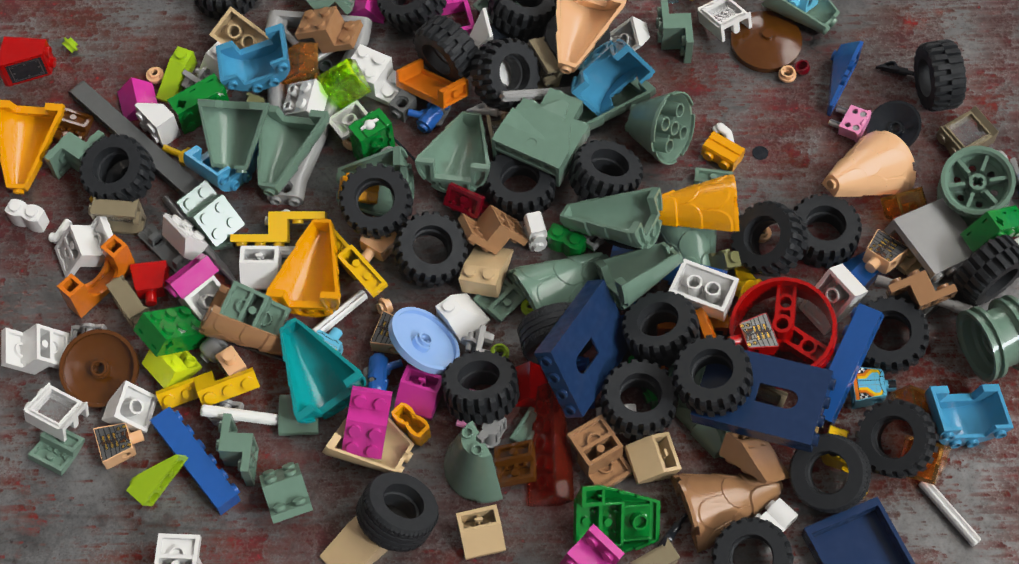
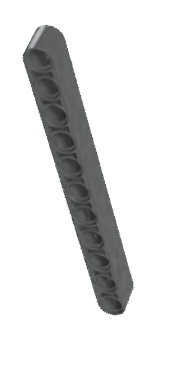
[68,80,199,197]

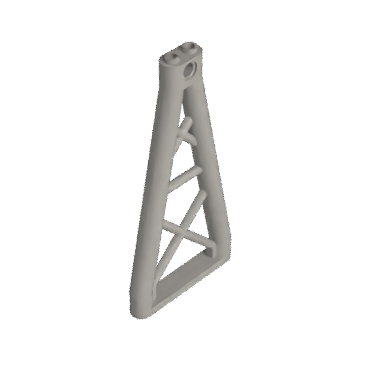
[265,10,372,207]

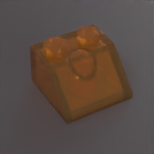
[281,42,318,84]

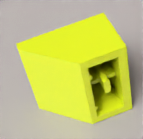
[142,349,202,388]

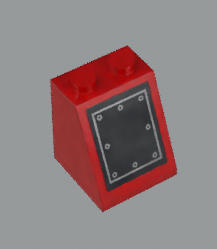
[0,36,56,87]

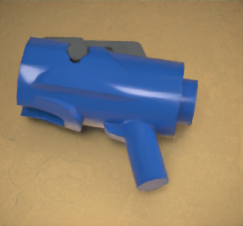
[407,102,452,133]
[363,353,403,391]

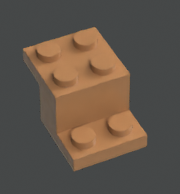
[295,6,363,54]
[458,204,529,255]
[886,269,958,310]
[567,414,633,487]

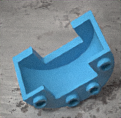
[216,23,290,93]
[571,39,655,116]
[183,142,259,192]
[925,384,1014,449]

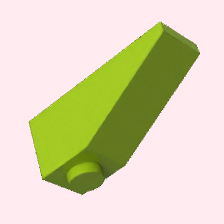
[156,46,197,103]
[126,454,188,506]

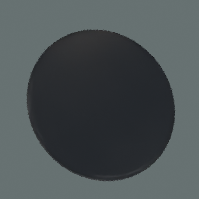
[752,146,768,160]

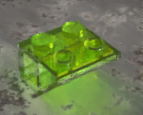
[317,58,372,109]

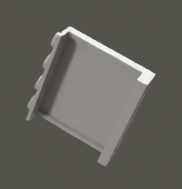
[884,198,973,283]

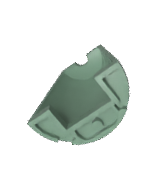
[761,0,840,35]
[197,99,270,173]
[336,146,414,216]
[594,242,684,310]
[444,421,503,503]

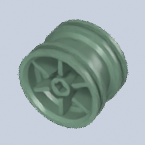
[937,146,1016,227]
[956,295,1019,382]

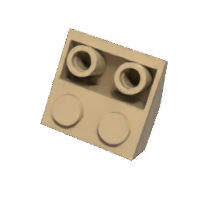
[624,432,682,484]
[456,504,506,560]

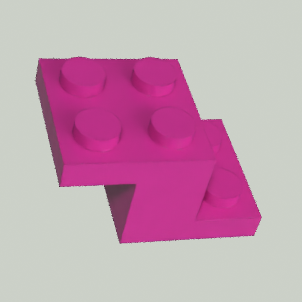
[342,385,393,460]
[560,524,625,564]

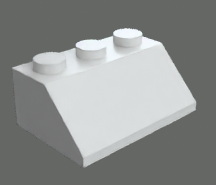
[669,259,739,322]

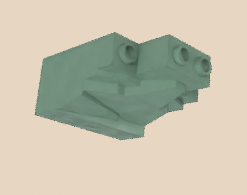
[491,88,590,187]

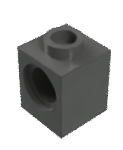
[389,89,418,123]

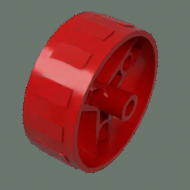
[729,277,838,390]

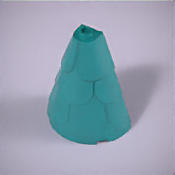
[279,318,366,423]

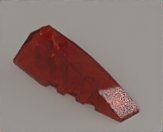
[527,382,574,507]

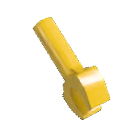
[162,144,191,166]

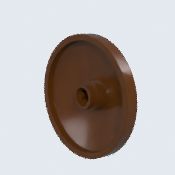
[730,11,802,73]
[59,329,139,408]

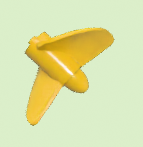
[734,266,762,300]

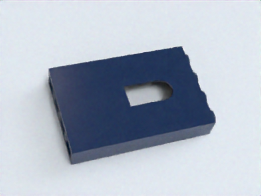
[534,279,629,418]
[690,350,836,453]
[801,496,915,564]

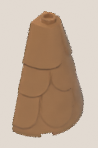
[198,284,283,356]
[670,473,783,553]

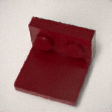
[443,182,490,219]

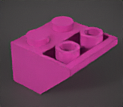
[394,364,443,420]

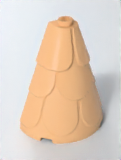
[556,0,627,74]
[822,130,916,197]

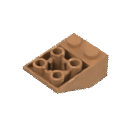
[719,432,790,484]

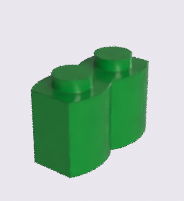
[546,223,586,257]

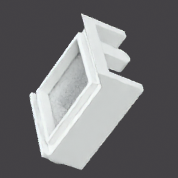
[697,0,752,42]
[23,383,89,442]

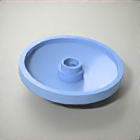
[388,307,460,374]

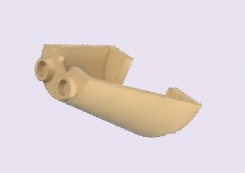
[322,417,415,473]

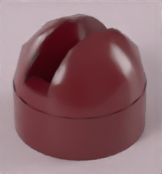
[795,60,810,76]

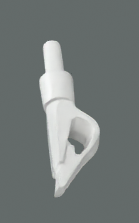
[466,103,509,117]

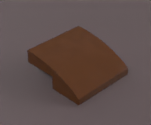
[52,108,94,143]
[493,439,536,488]

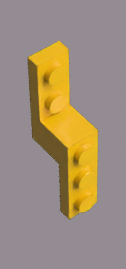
[230,211,327,247]
[335,230,388,298]
[155,367,260,410]

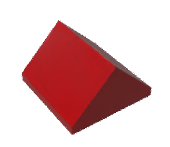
[515,361,549,407]

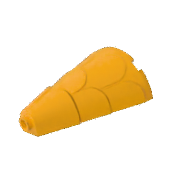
[0,100,65,195]
[659,174,739,232]
[266,218,341,317]

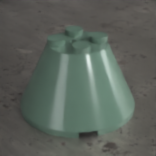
[625,91,695,165]

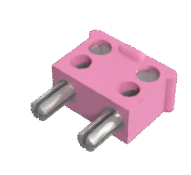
[828,105,872,143]

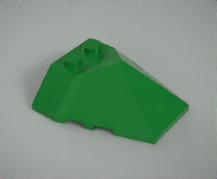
[573,485,660,556]

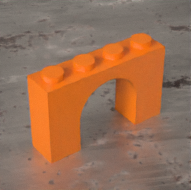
[57,234,136,318]

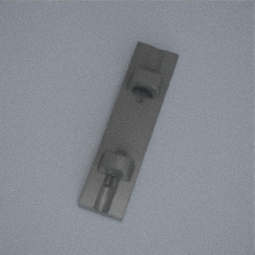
[137,223,190,273]

